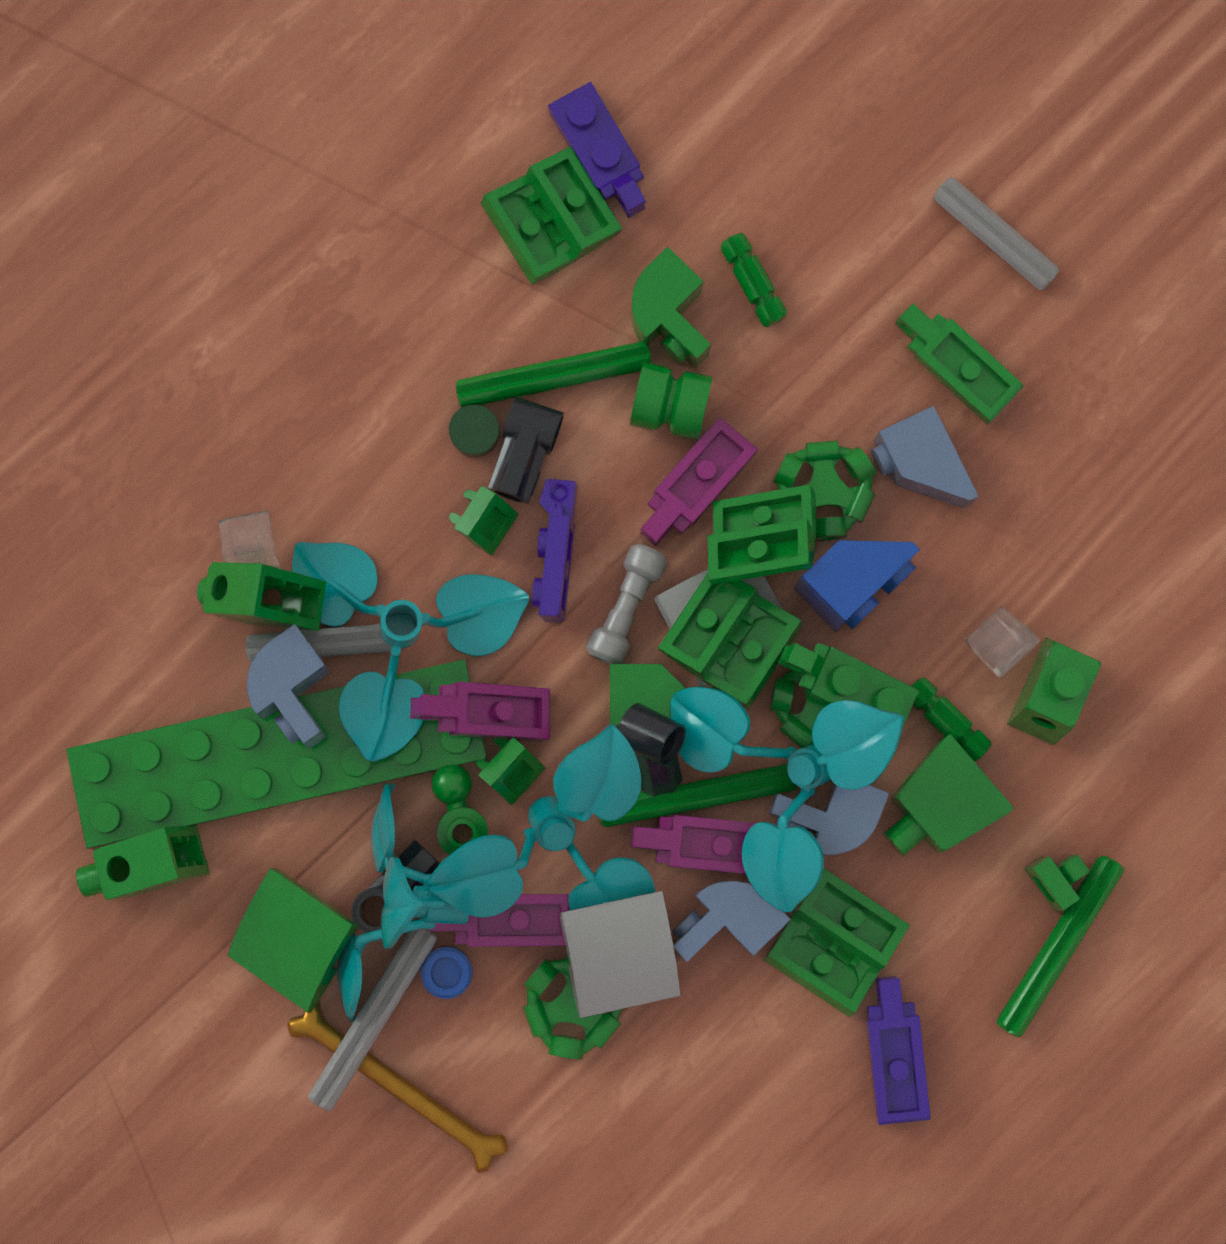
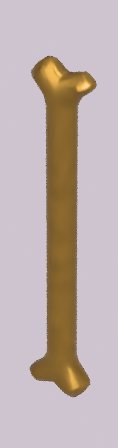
[287,1001,508,1173]

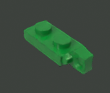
[895,303,1024,425]
[778,643,919,727]

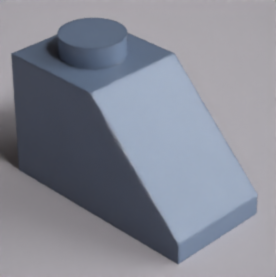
[871,406,978,508]

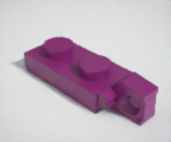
[640,417,758,547]
[410,682,550,741]
[630,815,756,874]
[429,894,570,947]

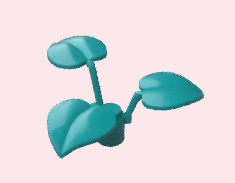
[292,542,529,762]
[670,686,904,912]
[427,724,655,917]
[337,783,469,1022]

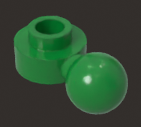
[431,764,488,855]

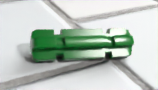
[721,233,787,327]
[911,677,992,762]

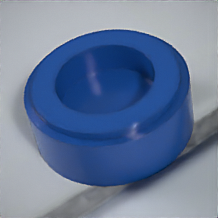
[421,947,473,999]

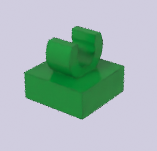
[449,486,519,556]
[476,737,546,805]
[1024,854,1090,911]

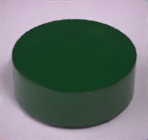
[449,405,500,457]

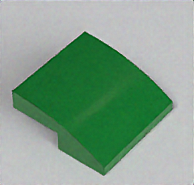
[481,146,623,285]
[708,484,816,585]
[658,573,803,710]
[227,868,359,1013]
[764,868,910,1017]

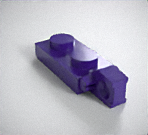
[548,81,646,218]
[532,479,578,623]
[866,976,931,1125]

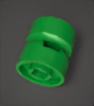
[630,362,713,441]

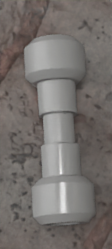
[585,544,667,665]

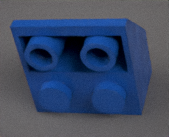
[793,540,920,632]

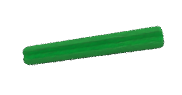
[455,341,652,407]
[599,764,797,827]
[997,856,1124,1037]

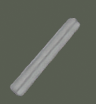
[308,929,437,1111]

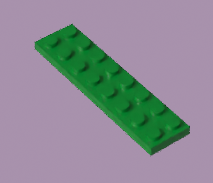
[66,659,487,849]

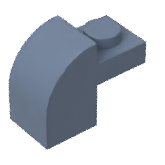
[247,624,331,749]
[767,783,889,855]
[672,881,791,962]

